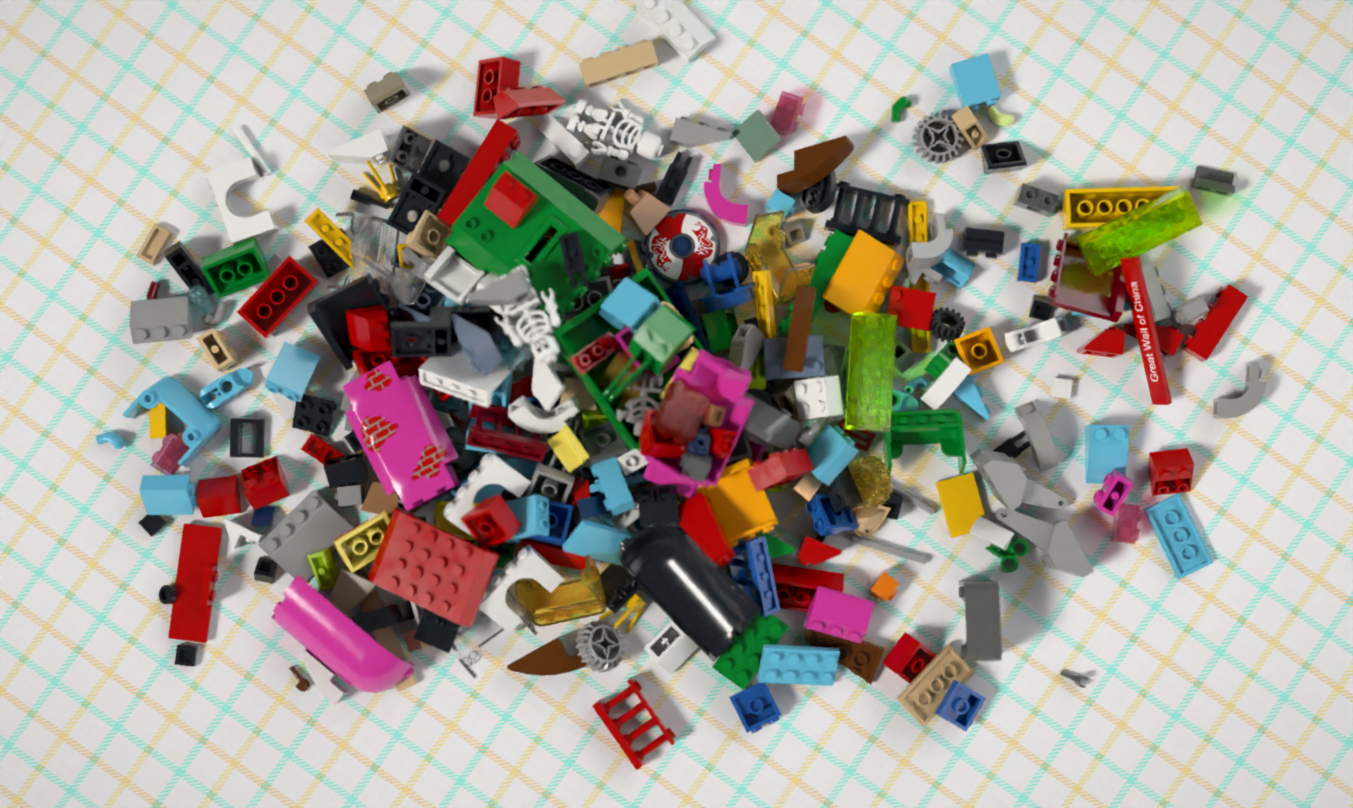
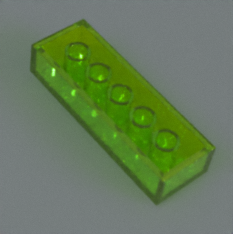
[1075,186,1203,277]
[845,312,897,432]

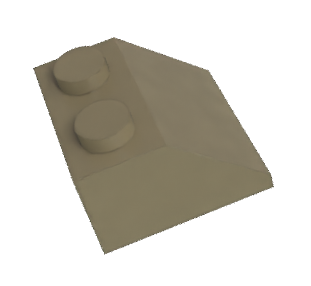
[364,71,411,114]

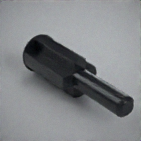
[350,189,389,209]

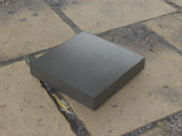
[578,421,628,465]

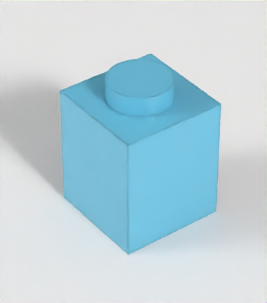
[766,189,796,220]

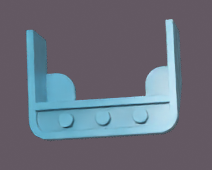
[122,376,222,466]

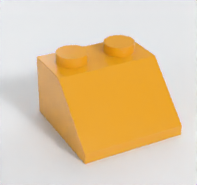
[954,326,1004,376]

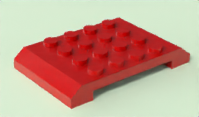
[368,507,500,627]

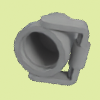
[452,439,477,474]

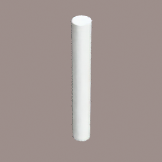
[233,126,271,176]

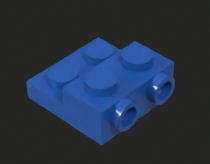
[806,494,858,536]
[935,679,986,732]
[729,682,781,733]

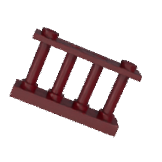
[466,403,548,462]

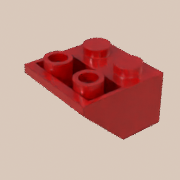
[1148,448,1194,496]
[241,456,290,510]

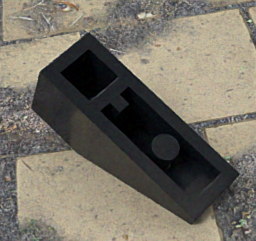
[164,241,214,302]
[827,465,863,513]

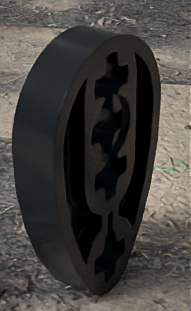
[799,171,836,214]

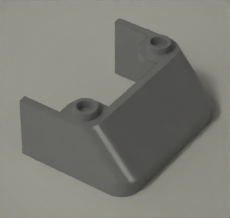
[743,391,804,451]
[959,580,1002,661]

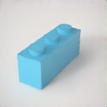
[590,457,636,516]

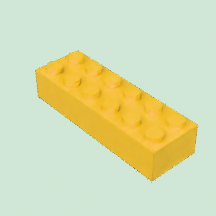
[1061,186,1183,231]

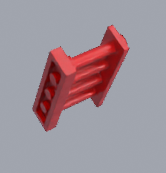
[592,678,676,770]

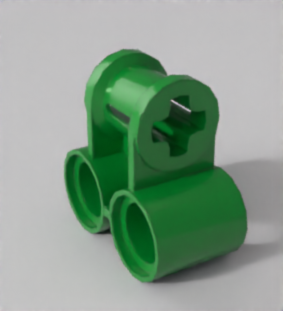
[924,341,960,379]
[985,539,1029,573]

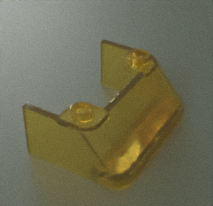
[745,210,816,307]
[515,554,606,627]

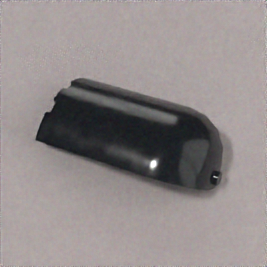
[618,525,762,662]

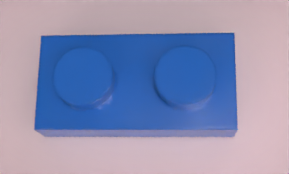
[1017,243,1041,283]

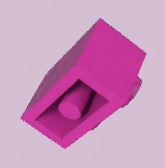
[1093,469,1134,517]

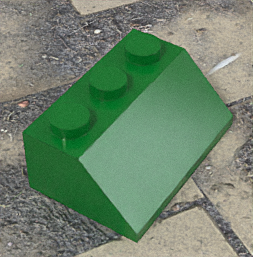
[201,236,271,299]

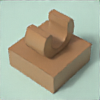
[699,404,726,426]

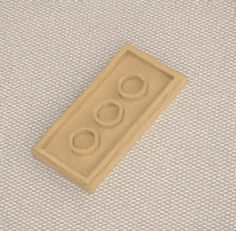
[896,644,975,727]

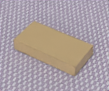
[136,223,173,266]

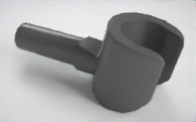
[1060,670,1089,688]

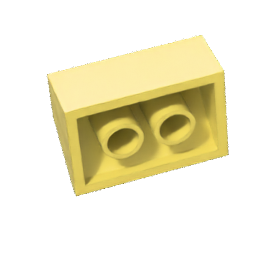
[334,511,390,573]

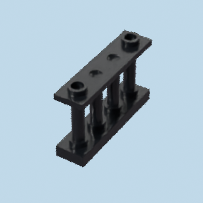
[824,181,910,247]

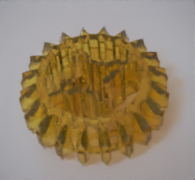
[850,456,894,508]

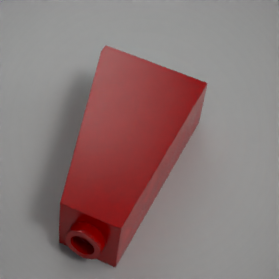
[678,492,736,565]

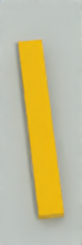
[907,201,931,353]

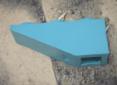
[951,374,991,421]

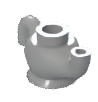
[793,423,820,451]

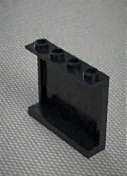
[307,273,404,371]

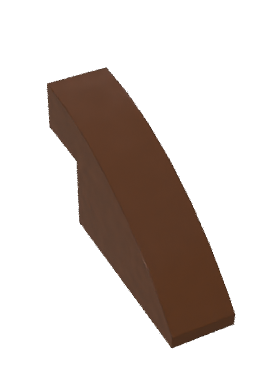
[777,136,854,196]
[783,285,816,373]
[507,637,586,676]

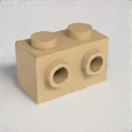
[197,328,238,372]

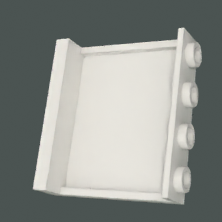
[419,341,524,408]

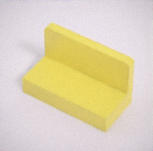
[547,425,590,472]

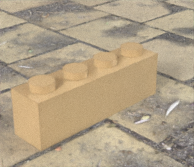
[579,39,659,89]

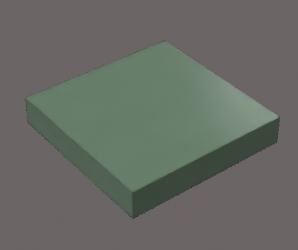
[733,109,782,163]

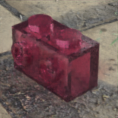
[771,91,805,137]
[150,433,190,475]
[1111,503,1142,544]

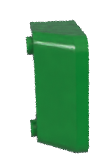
[883,409,967,478]

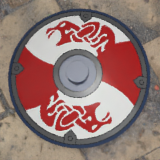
[644,209,720,286]

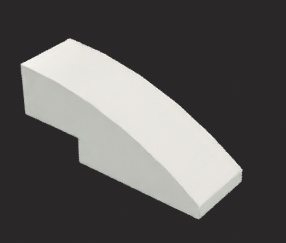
[302,649,347,705]

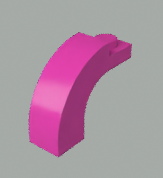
[704,164,748,227]

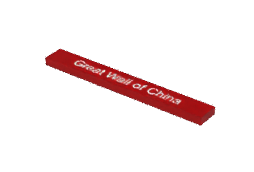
[1120,256,1172,405]

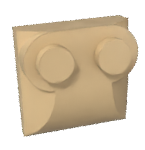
[406,210,453,263]

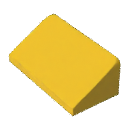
[149,402,170,439]

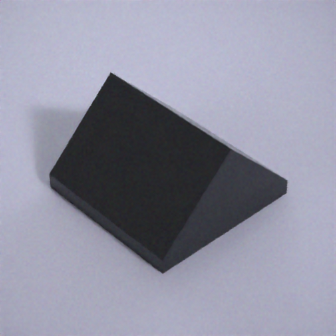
[981,141,1027,175]

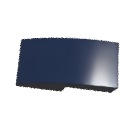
[687,415,711,457]

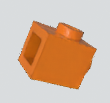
[869,571,900,602]

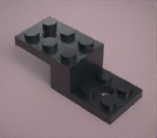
[386,140,471,235]
[391,306,490,357]

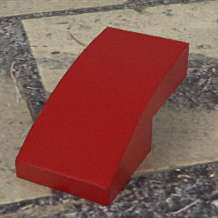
[300,433,345,465]

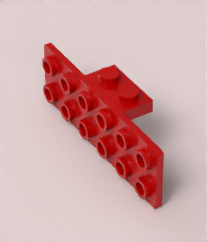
[168,524,222,643]

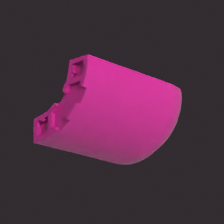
[271,575,415,693]

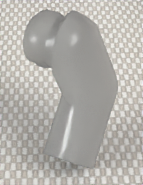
[202,303,228,326]

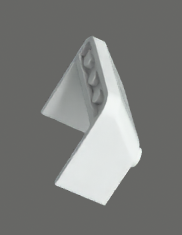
[532,353,600,411]

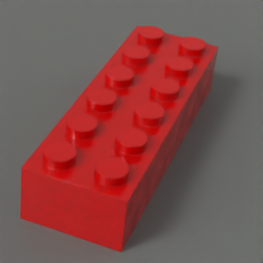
[437,118,521,228]

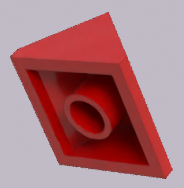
[196,475,242,518]

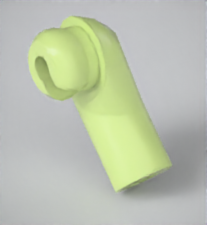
[986,105,1014,127]

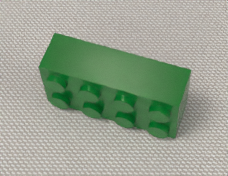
[712,613,789,690]

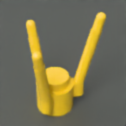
[362,160,400,202]
[599,594,646,633]

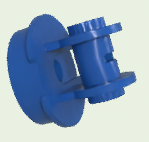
[699,252,754,312]

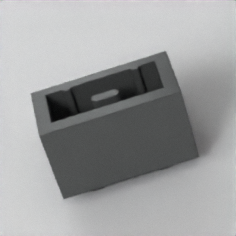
[388,125,431,174]

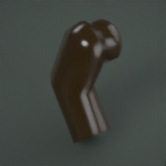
[635,181,657,193]

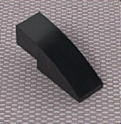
[350,600,415,633]

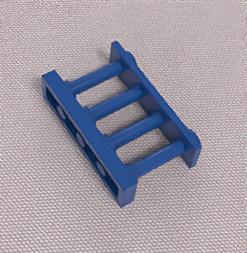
[727,535,780,617]

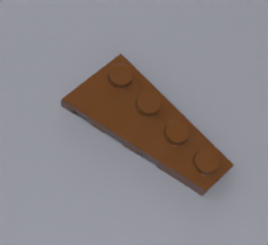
[805,629,885,685]

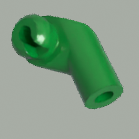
[891,96,912,123]

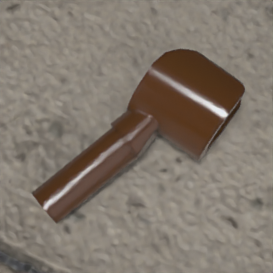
[289,666,310,692]

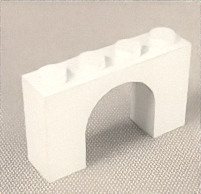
[206,157,279,245]
[443,452,531,539]
[479,544,565,633]

